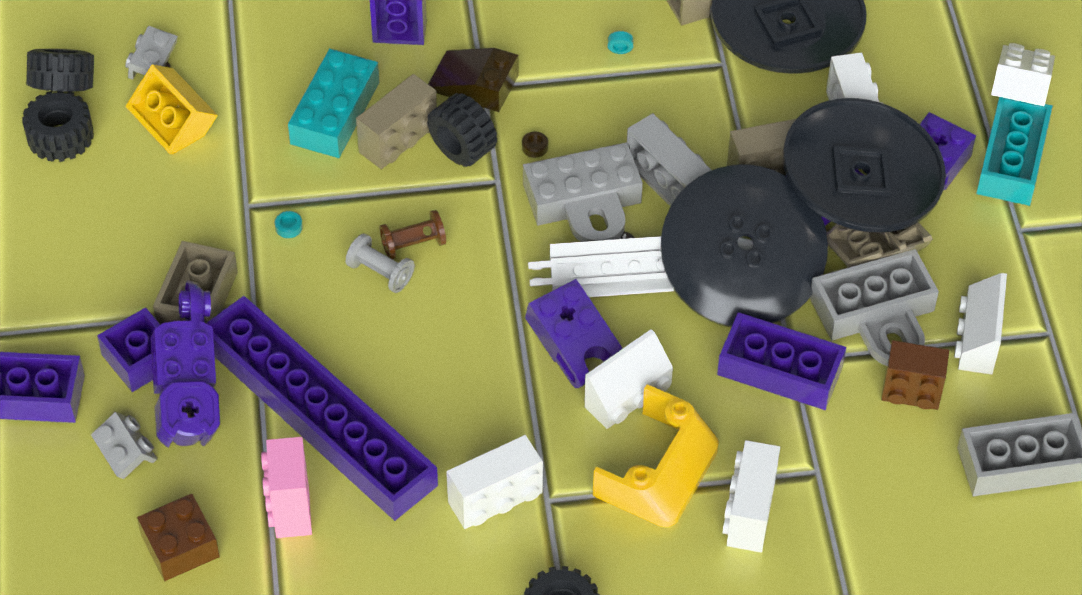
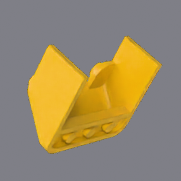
[593,384,719,527]

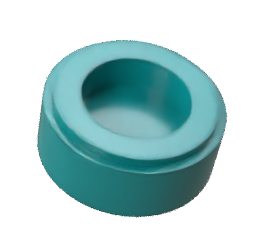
[608,31,634,54]
[275,211,303,238]

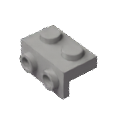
[125,26,178,80]
[91,412,157,479]

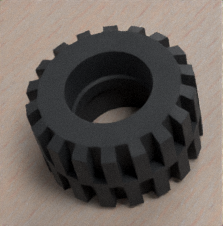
[26,49,94,92]
[22,91,94,162]
[427,93,497,167]
[524,566,600,595]

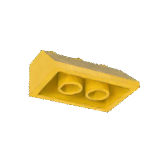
[126,64,218,154]

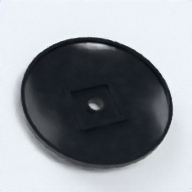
[711,0,867,74]
[783,98,946,233]
[661,164,828,327]

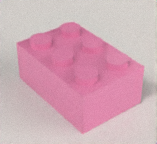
[261,437,312,538]

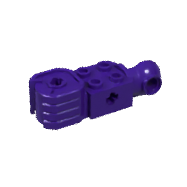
[151,280,220,448]

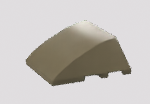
[827,222,933,268]

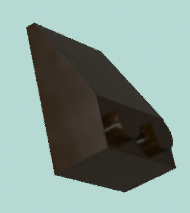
[428,48,519,112]

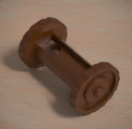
[379,210,446,260]

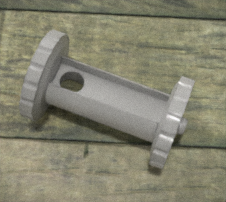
[345,233,415,293]

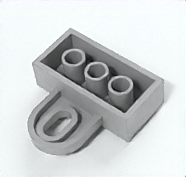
[523,142,643,242]
[810,249,939,366]

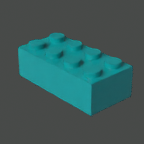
[288,48,379,158]
[976,97,1053,206]

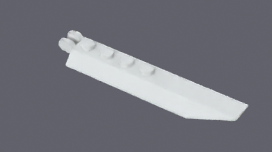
[528,236,753,297]

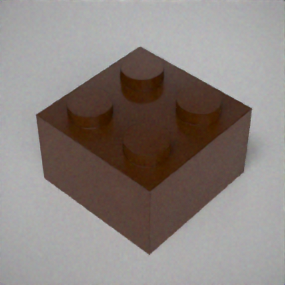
[881,340,950,410]
[137,494,220,582]

